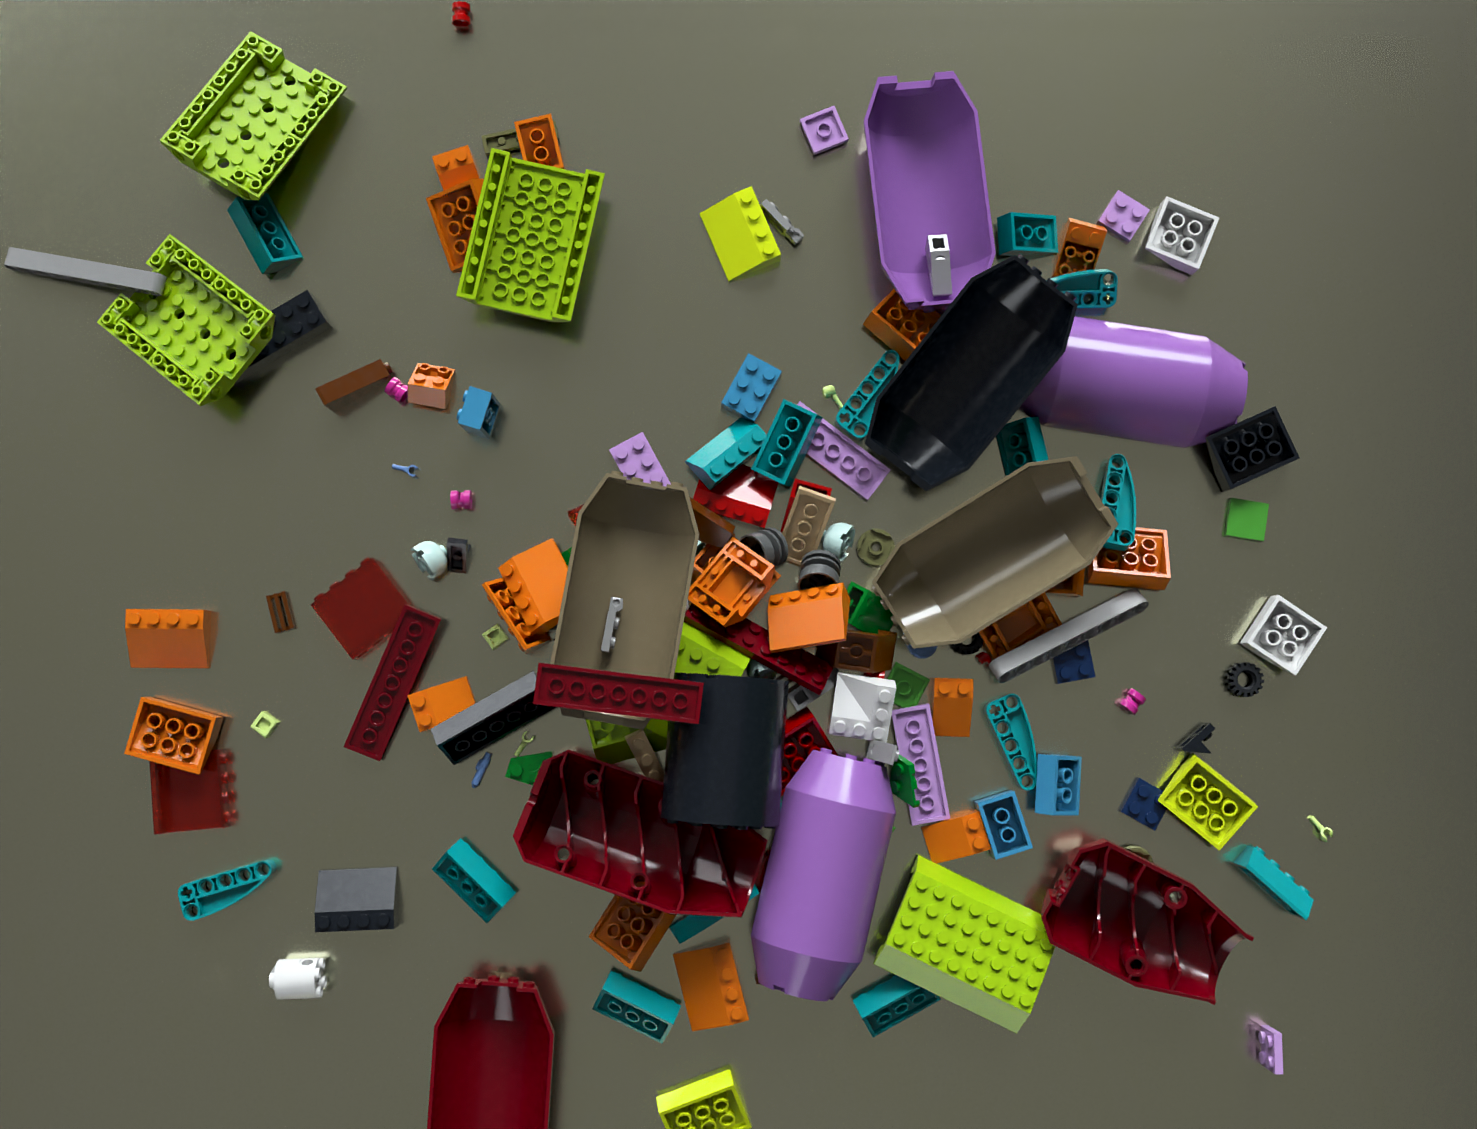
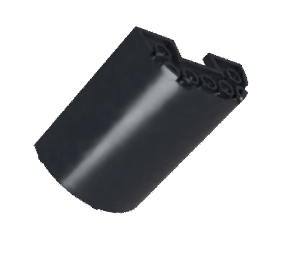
[661,673,789,830]

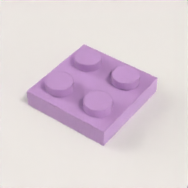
[799,106,849,155]
[1097,190,1150,243]
[1258,1025,1283,1074]

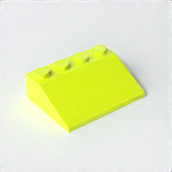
[700,186,781,282]
[1158,752,1258,851]
[656,1069,752,1129]

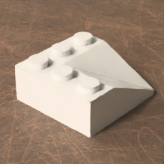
[1145,196,1219,275]
[1240,595,1327,676]
[828,672,896,743]

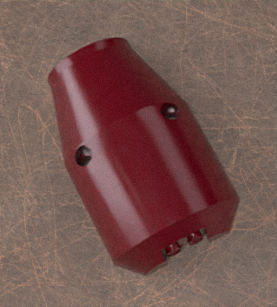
[1041,838,1254,1005]

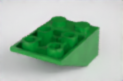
[846,581,894,634]

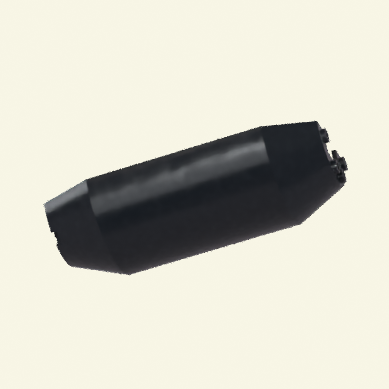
[865,254,1078,491]

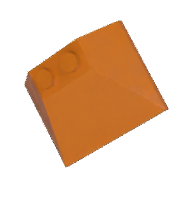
[688,537,775,627]
[979,592,1062,659]

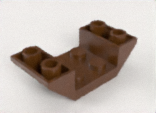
[816,630,897,673]

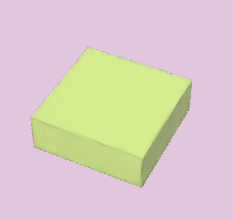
[482,623,509,650]
[250,711,279,738]

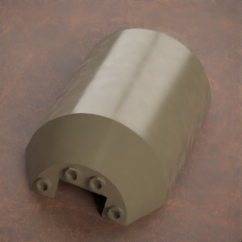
[870,456,1118,649]
[550,471,699,729]

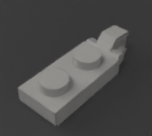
[761,199,804,245]
[601,597,623,653]

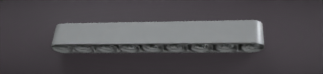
[4,247,167,296]
[989,588,1149,683]

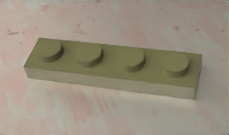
[481,120,559,156]

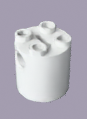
[269,958,327,1000]

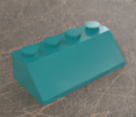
[227,193,303,275]
[751,399,823,487]
[685,417,767,490]
[997,417,1049,476]
[432,838,516,923]
[1233,845,1314,920]
[592,971,681,1044]
[853,975,941,1037]

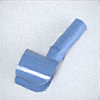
[392,464,418,477]

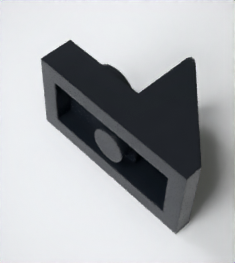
[447,537,471,574]
[1177,723,1215,754]

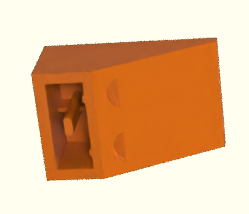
[1053,218,1107,277]

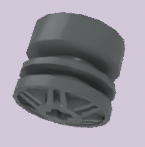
[739,527,789,567]
[798,550,841,590]

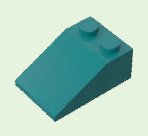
[997,212,1058,256]

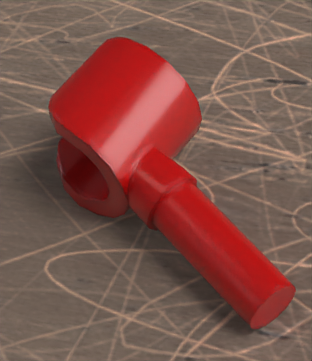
[976,652,992,665]

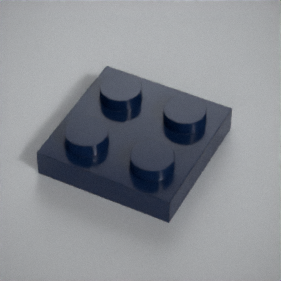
[1052,640,1096,684]
[1120,777,1167,831]

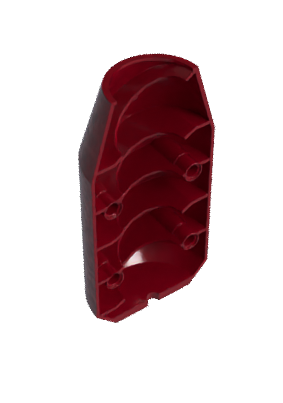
[513,749,768,918]

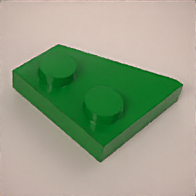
[505,751,554,785]
[890,755,920,808]

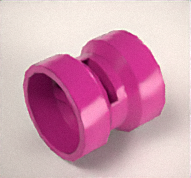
[384,377,408,404]
[450,490,473,510]
[1119,688,1146,715]

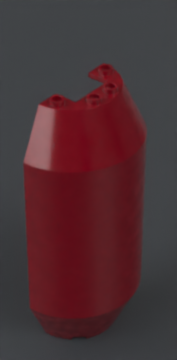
[427,975,555,1129]

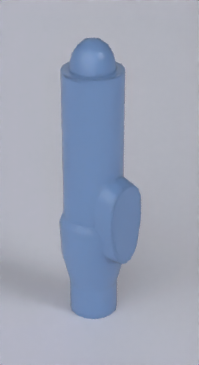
[471,752,492,788]

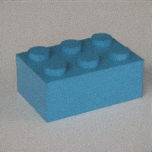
[721,353,782,423]
[456,386,500,439]
[1035,754,1082,815]
[974,790,1033,860]

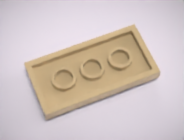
[782,486,836,565]

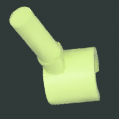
[823,385,843,409]
[514,731,534,757]
[1309,816,1333,842]

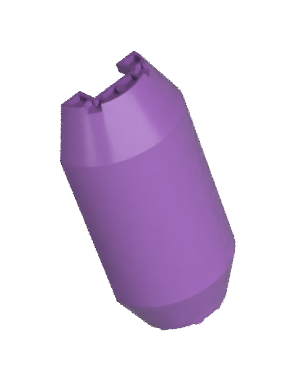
[863,71,996,313]
[1018,316,1248,448]
[751,748,896,1001]

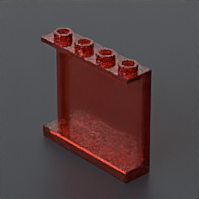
[311,557,411,660]
[149,749,233,835]

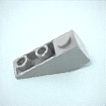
[925,234,952,297]
[788,668,840,711]
[865,739,899,765]

